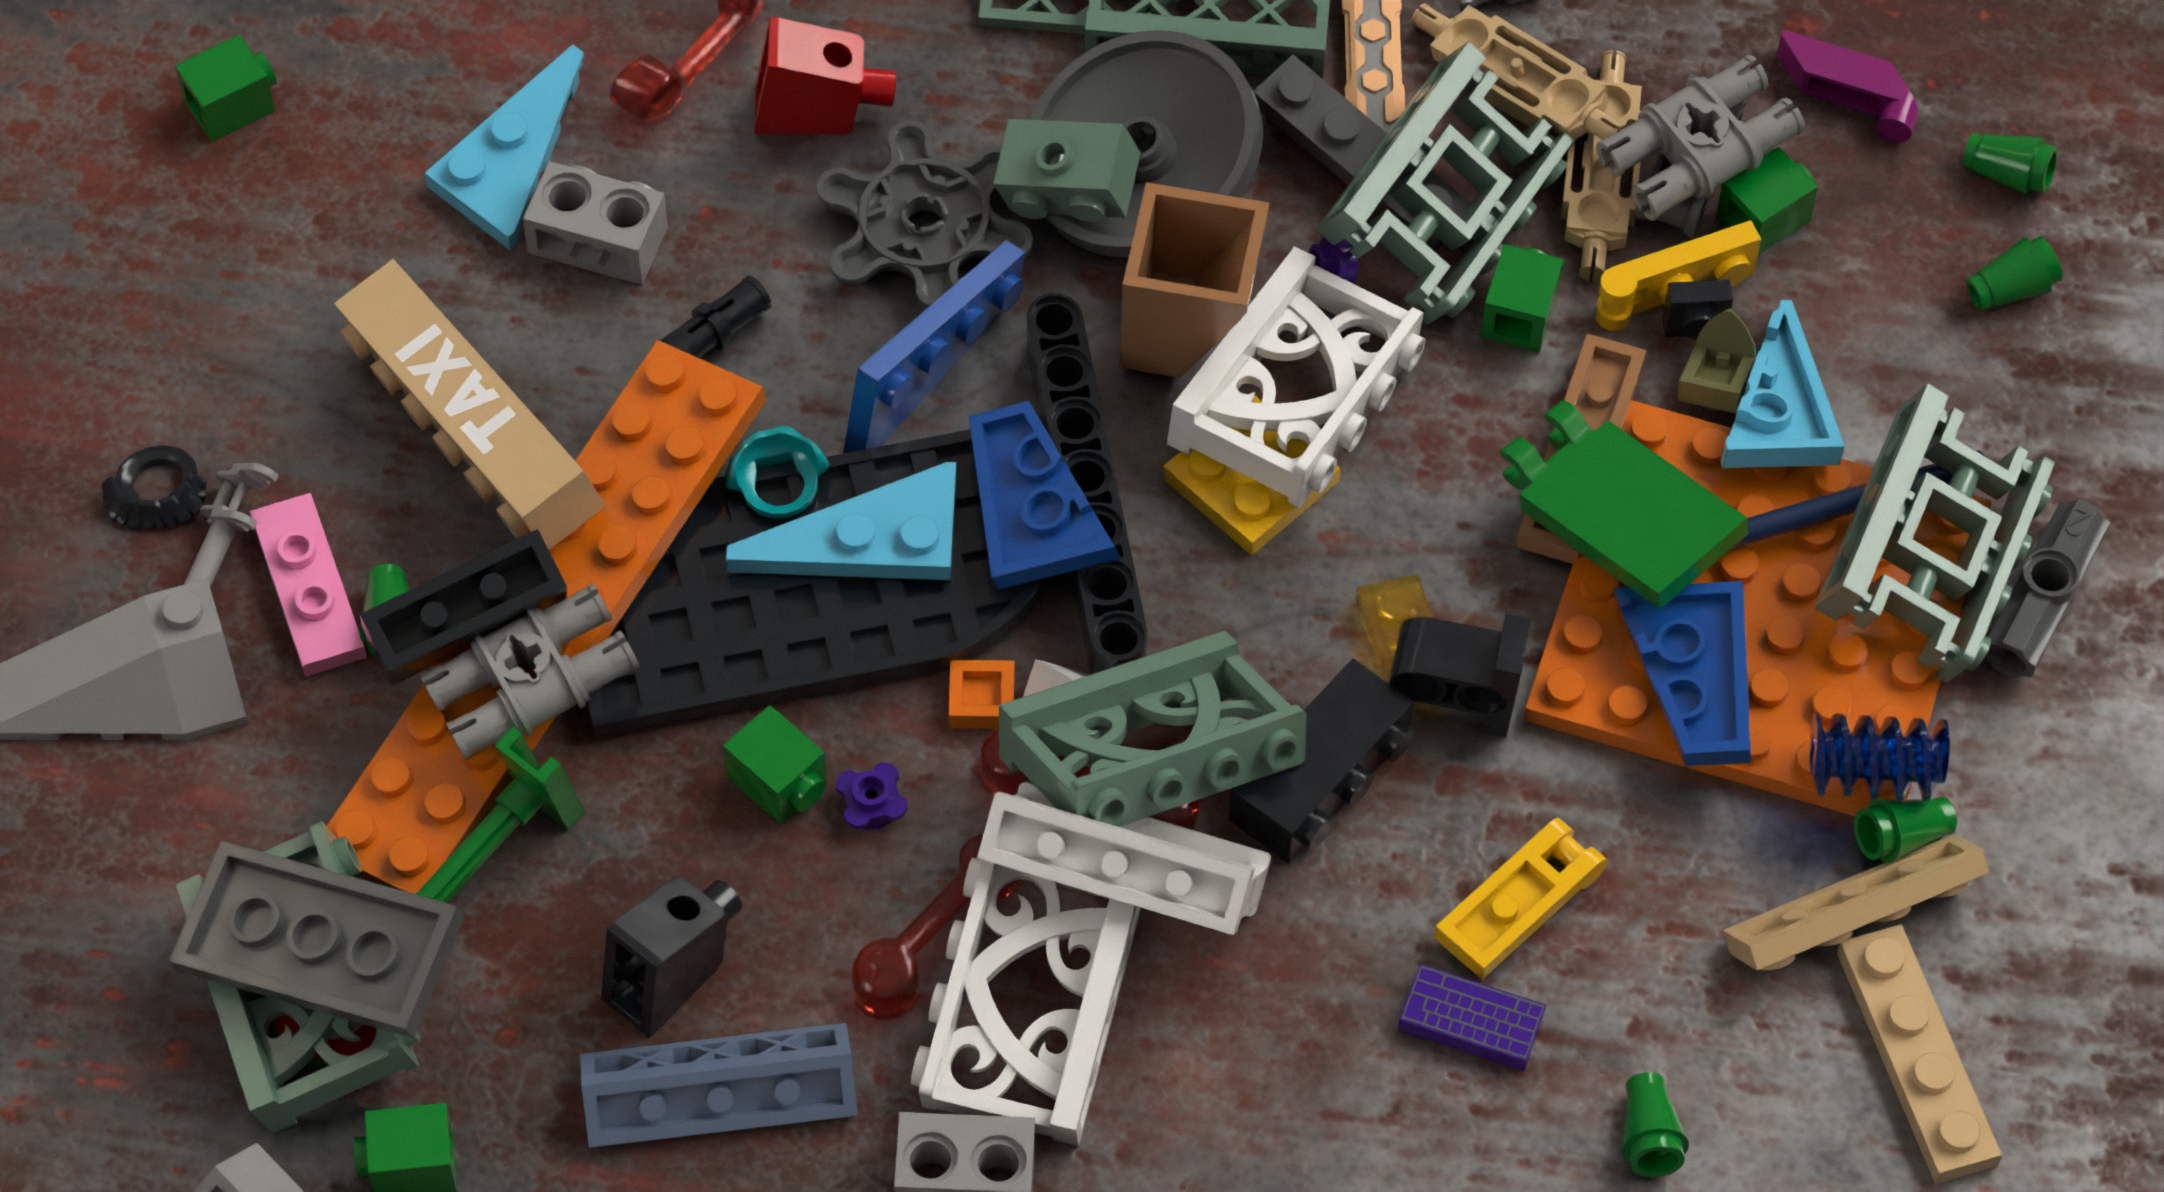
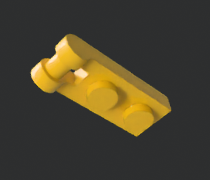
[1595,220,1762,331]
[1434,818,1608,980]

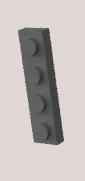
[1253,54,1471,252]

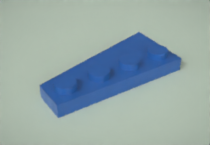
[843,240,1026,453]

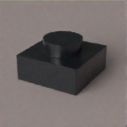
[1662,279,1733,339]

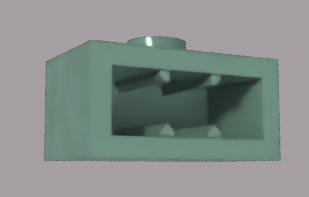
[993,119,1141,222]

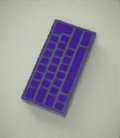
[1398,964,1547,1072]

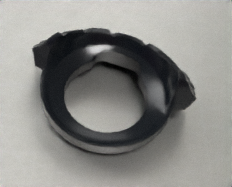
[101,445,207,530]

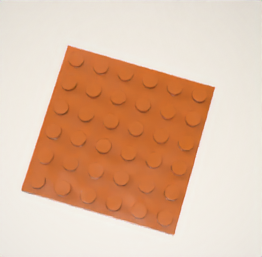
[1523,400,1992,816]

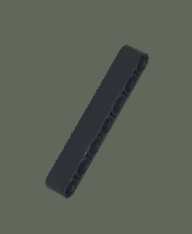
[1027,293,1148,674]

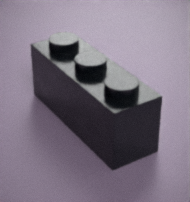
[360,529,567,686]
[1228,658,1414,864]

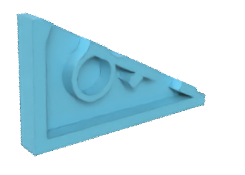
[425,44,584,251]
[1720,300,1845,468]
[726,462,956,580]

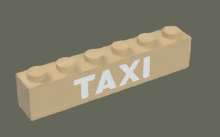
[334,259,606,550]

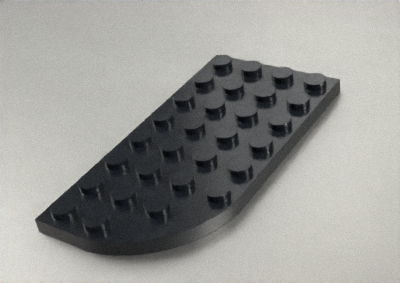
[587,416,1052,739]

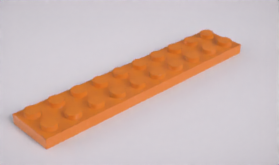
[327,340,767,894]

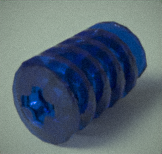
[1809,712,1950,802]

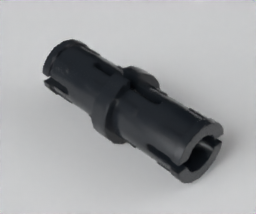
[652,275,772,358]

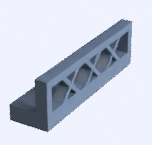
[580,1023,858,1148]

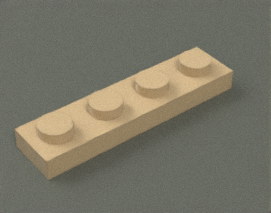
[1723,834,1990,971]
[1837,924,2002,1184]

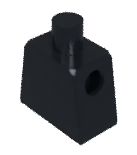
[601,877,742,1037]

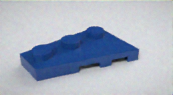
[969,401,1121,589]
[1614,581,1751,766]

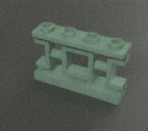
[1316,41,1574,325]
[1814,384,2055,683]

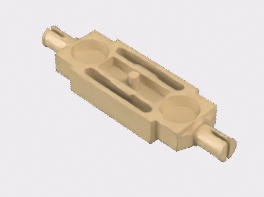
[1412,3,1628,140]
[1560,50,1642,282]

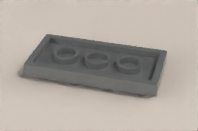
[169,841,465,1039]

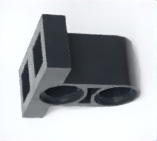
[1389,614,1531,737]

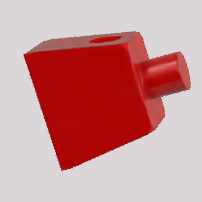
[754,17,896,134]

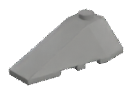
[0,578,248,740]

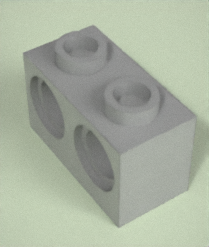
[523,161,668,285]
[894,1112,1035,1192]

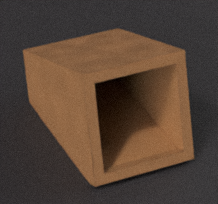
[1120,182,1270,378]

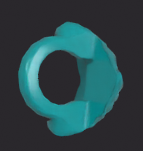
[725,426,830,519]

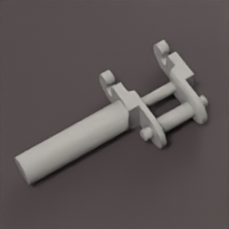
[184,463,279,587]

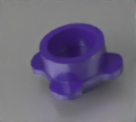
[1308,236,1358,283]
[836,762,908,829]

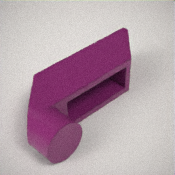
[1777,29,1918,142]

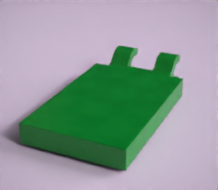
[1500,400,1748,610]

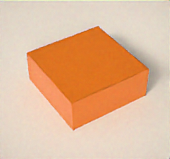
[949,660,1015,729]

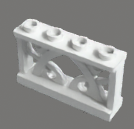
[1167,246,1426,508]
[977,781,1271,935]
[911,857,1141,1146]

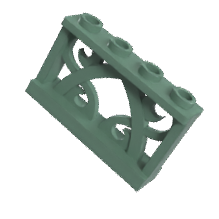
[999,631,1307,827]
[175,821,420,1134]

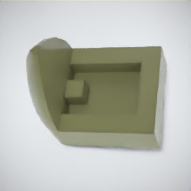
[1677,308,1756,413]

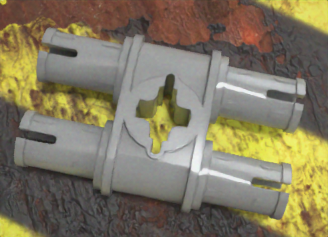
[1596,54,1805,221]
[419,583,640,760]

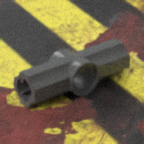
[1985,499,2110,679]

